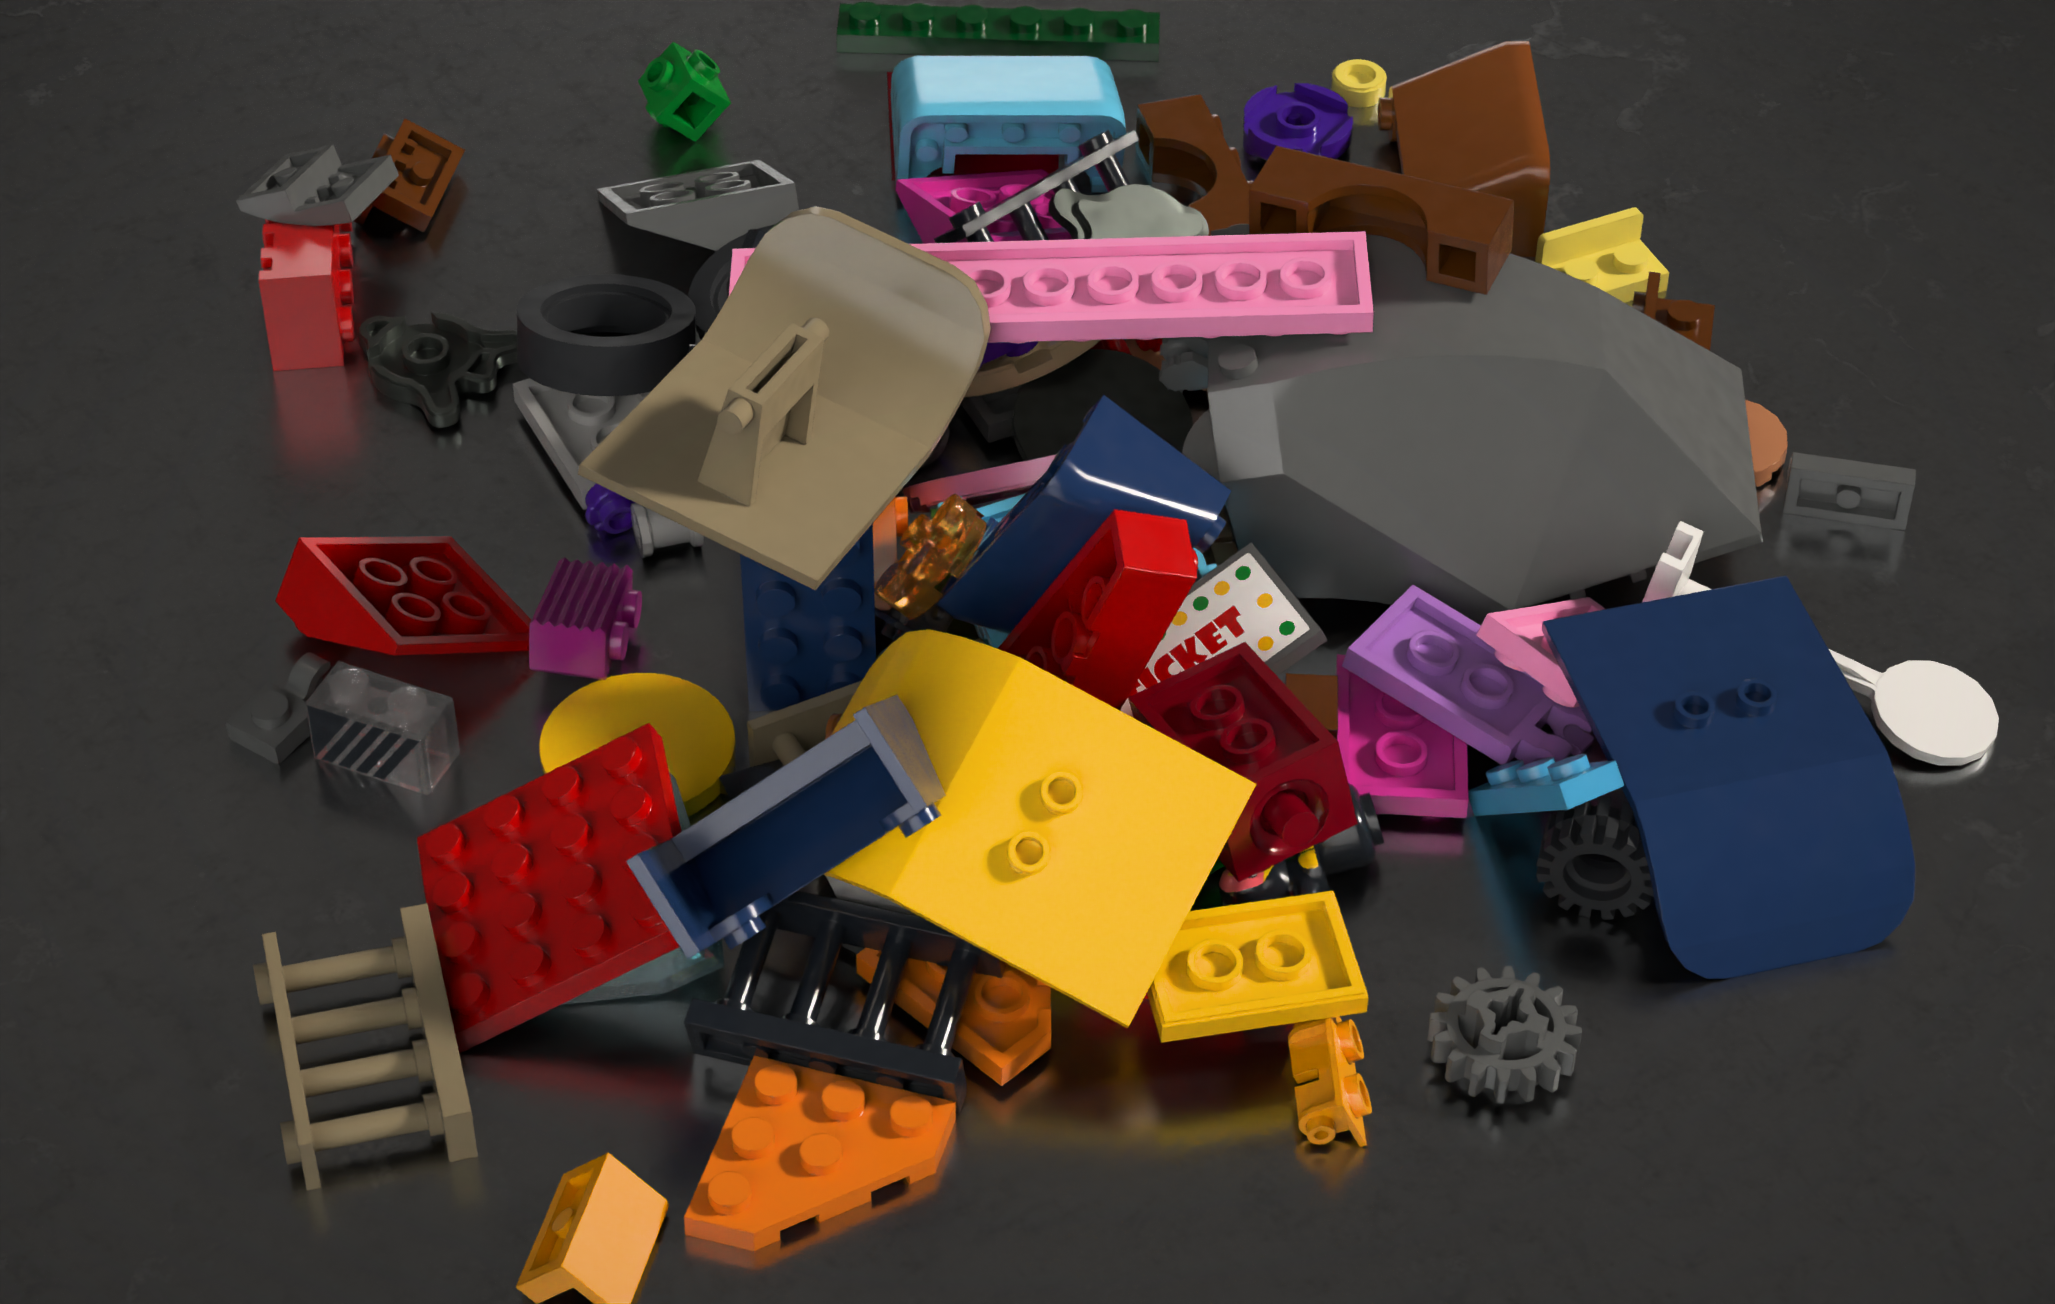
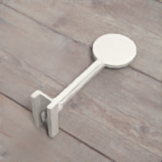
[1642,521,1999,766]

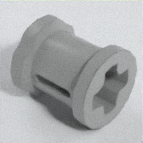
[630,503,704,558]

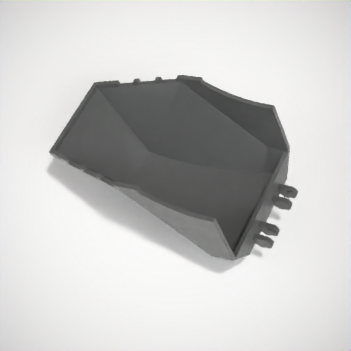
[1159,224,1763,625]

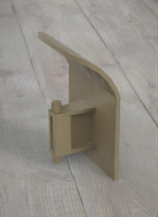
[578,206,991,590]

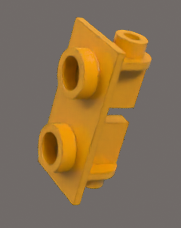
[1288,1016,1372,1147]

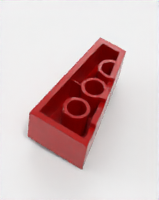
[258,219,354,371]
[997,509,1198,711]

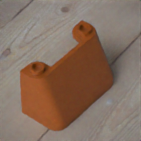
[1378,41,1550,257]

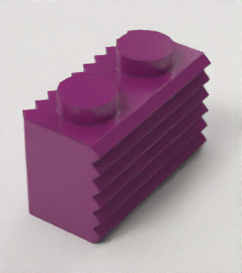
[529,557,642,680]

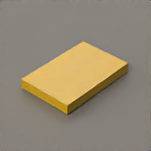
[1147,890,1369,1043]

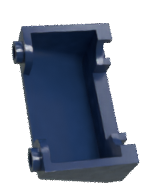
[935,395,1231,634]

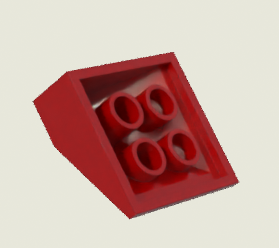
[275,536,531,656]

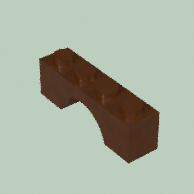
[1136,94,1253,236]
[1249,146,1514,295]

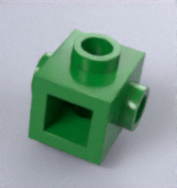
[638,42,731,142]

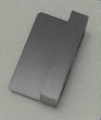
[1783,452,1916,531]

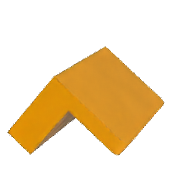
[515,1152,669,1304]

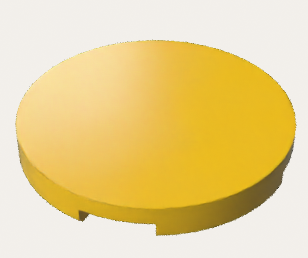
[539,673,736,820]

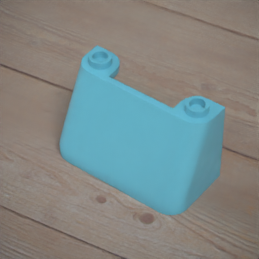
[891,55,1126,193]

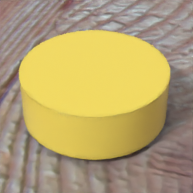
[1331,59,1387,108]

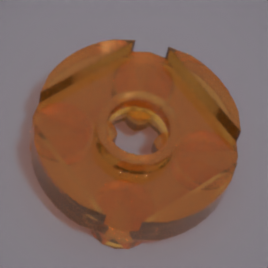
[874,493,987,619]

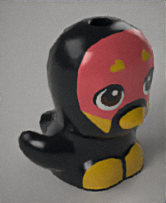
[1218,845,1330,906]

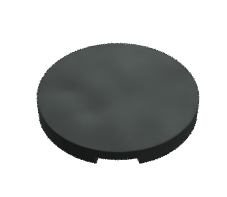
[1011,349,1193,461]

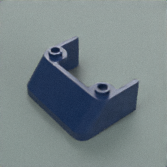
[626,695,946,959]

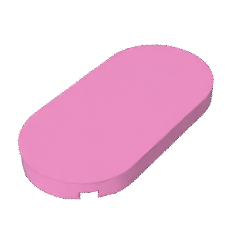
[903,455,1056,514]

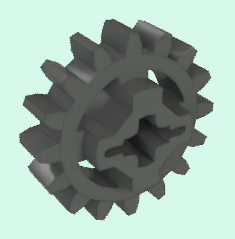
[1427,966,1582,1103]

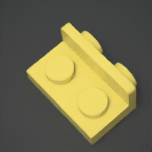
[1535,207,1669,303]

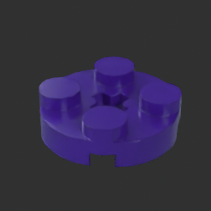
[1243,83,1353,160]

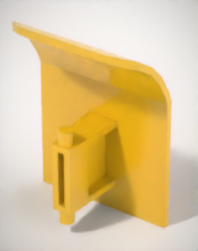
[823,629,1256,1028]

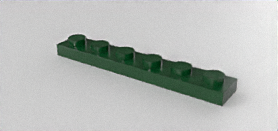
[836,1,1160,61]

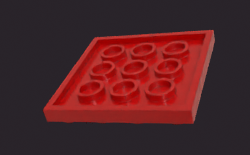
[417,723,682,1053]

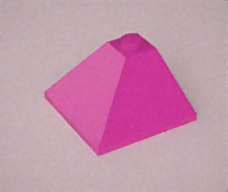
[895,169,1072,244]

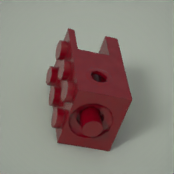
[1128,642,1358,882]

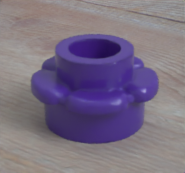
[585,483,635,534]

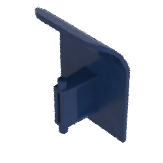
[1541,575,1916,979]

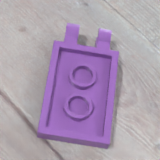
[1342,585,1594,765]

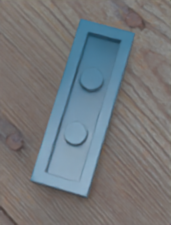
[1468,754,1624,816]

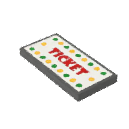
[1120,542,1327,718]

